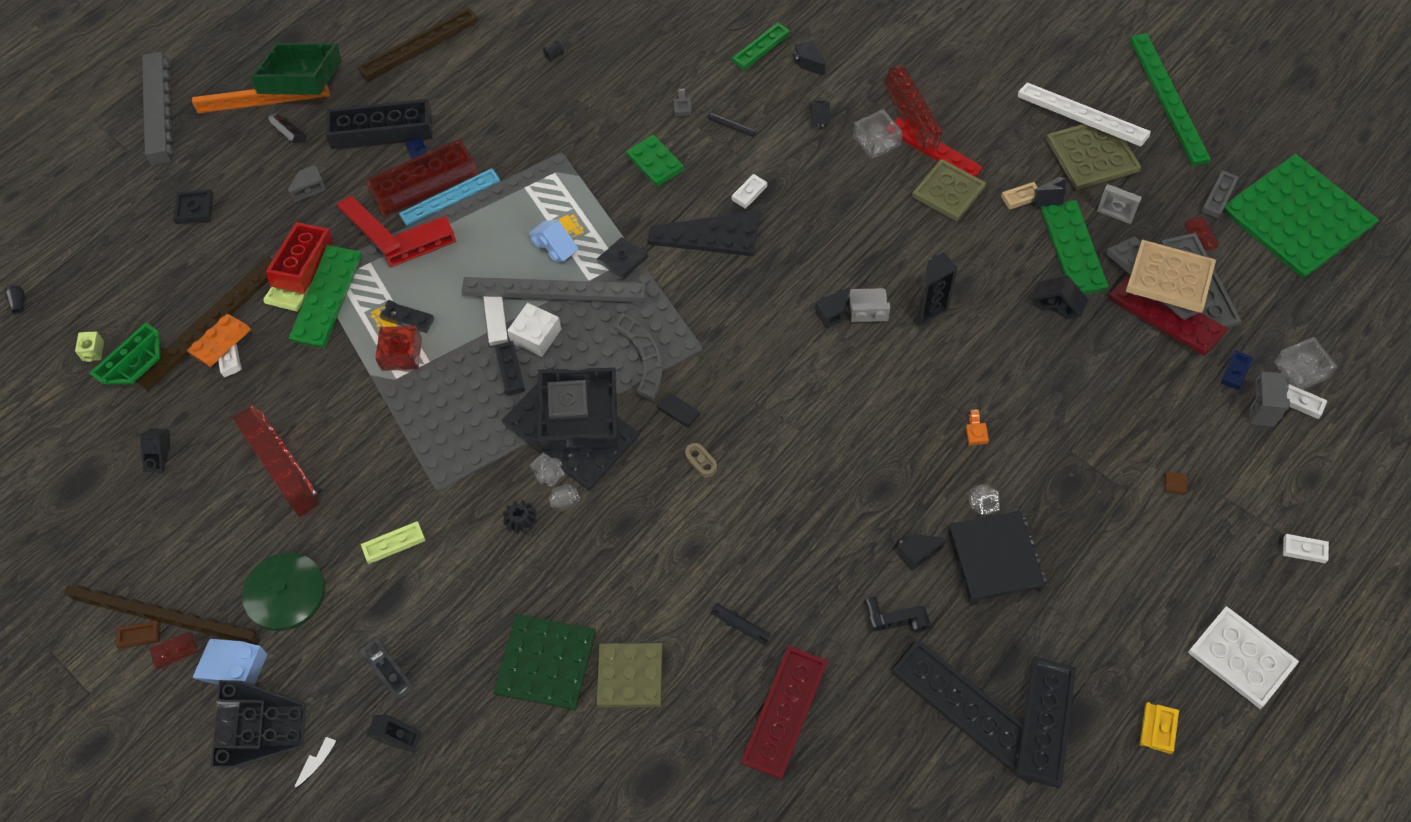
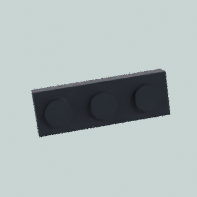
[495,341,525,396]

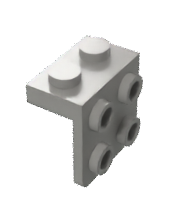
[850,288,890,322]

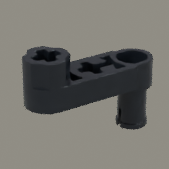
[864,597,931,632]

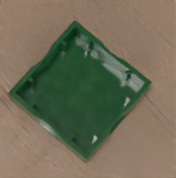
[251,43,342,95]

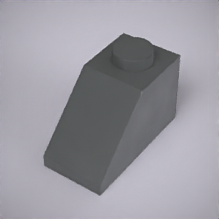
[288,165,326,203]

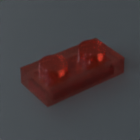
[1185,216,1219,251]
[149,632,198,669]

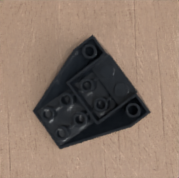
[210,680,306,769]

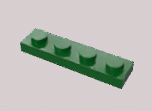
[732,22,790,70]

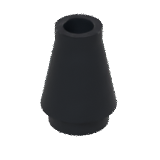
[5,286,25,314]

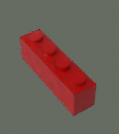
[383,216,456,268]

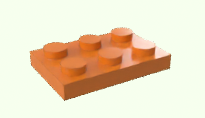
[187,314,251,367]

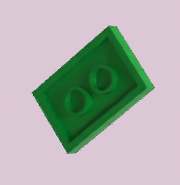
[626,135,684,187]

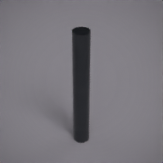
[708,113,757,137]

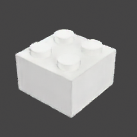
[507,303,561,357]

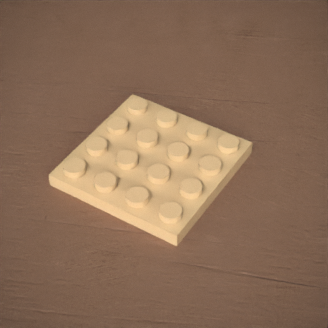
[1126,240,1216,313]

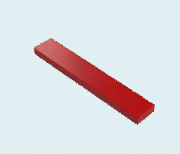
[337,196,401,255]

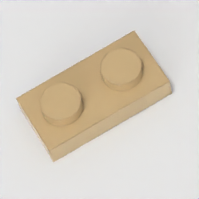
[1001,182,1038,210]

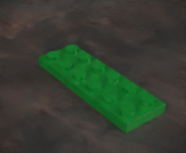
[1041,200,1109,295]
[288,245,362,349]

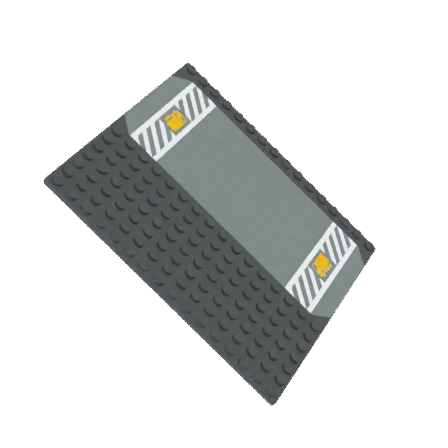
[337,153,702,491]

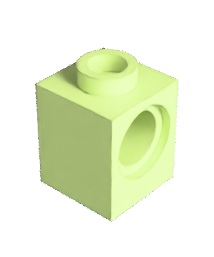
[75,332,104,362]

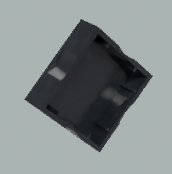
[538,367,618,450]

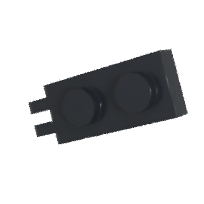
[268,113,307,143]

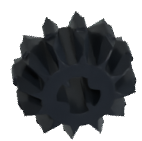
[503,500,537,535]

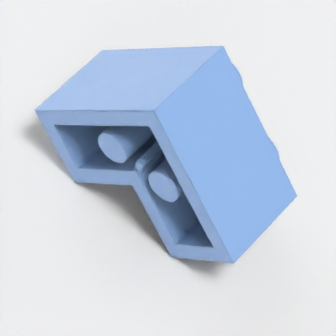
[528,220,579,262]

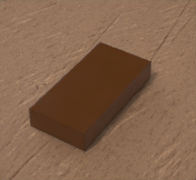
[116,620,161,649]

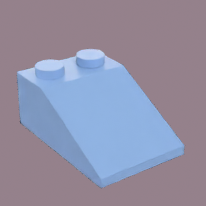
[193,639,268,685]

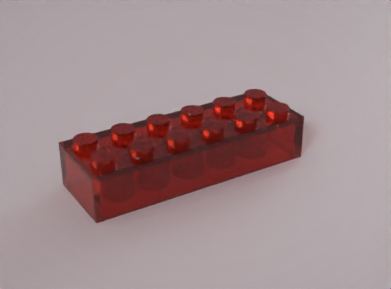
[365,139,478,217]
[232,405,319,517]

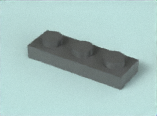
[1202,170,1239,219]

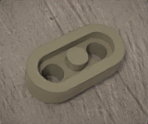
[685,443,717,478]

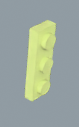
[361,521,426,564]

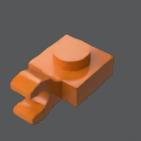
[965,410,989,445]

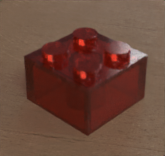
[375,325,422,371]

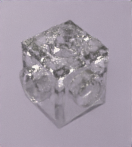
[530,453,565,487]
[969,484,1000,515]

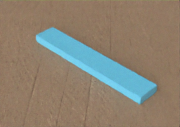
[399,168,500,227]

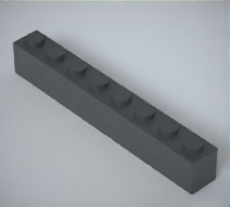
[142,52,174,165]

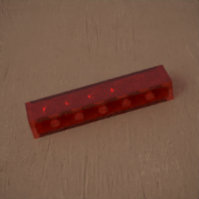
[885,66,943,150]

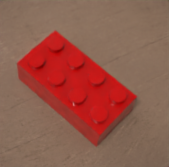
[266,222,333,293]

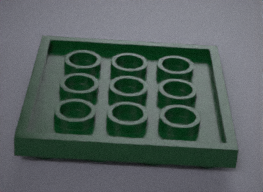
[493,614,596,711]

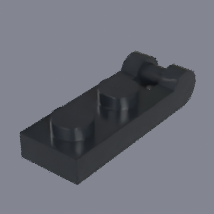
[379,300,434,333]

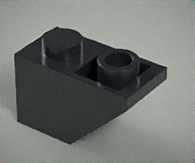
[815,287,850,328]
[140,428,171,473]

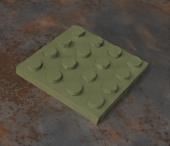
[1046,124,1141,190]

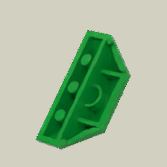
[89,322,160,384]

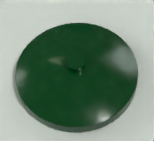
[242,552,326,631]

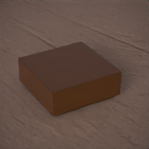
[1165,472,1187,495]

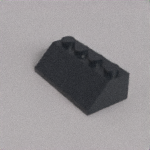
[916,252,957,327]

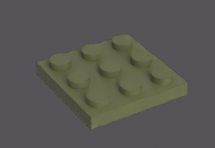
[912,159,986,222]
[597,643,662,707]

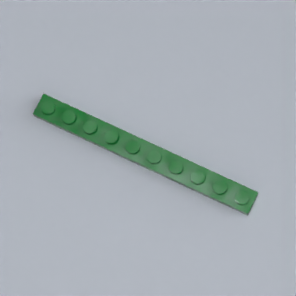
[1130,33,1211,167]

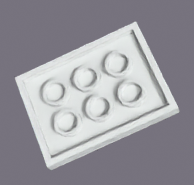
[1188,606,1299,709]

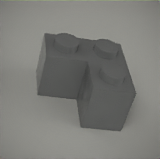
[1250,371,1290,427]

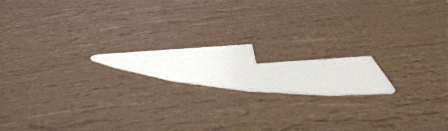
[295,737,336,787]

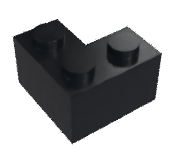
[1031,276,1088,319]

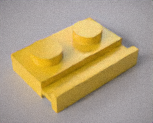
[1139,702,1179,754]

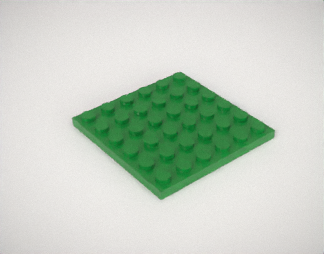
[1222,154,1379,279]

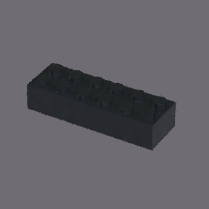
[326,99,433,149]

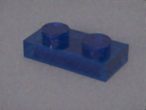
[405,137,433,171]
[1220,350,1254,390]

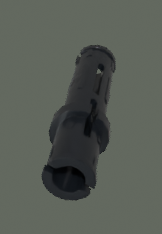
[711,602,771,645]

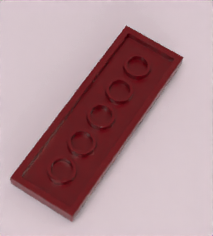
[1109,274,1228,357]
[741,646,828,781]

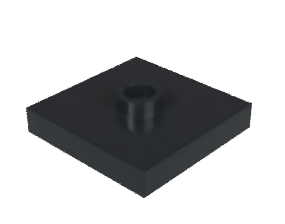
[174,190,213,224]
[597,237,648,279]

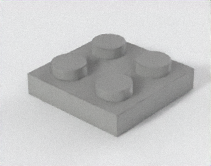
[1097,184,1142,224]

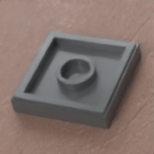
[547,380,588,420]

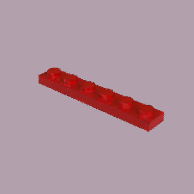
[887,117,983,177]

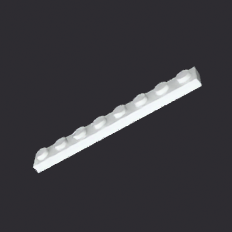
[1018,83,1151,146]

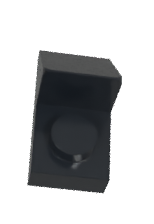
[1035,177,1066,206]

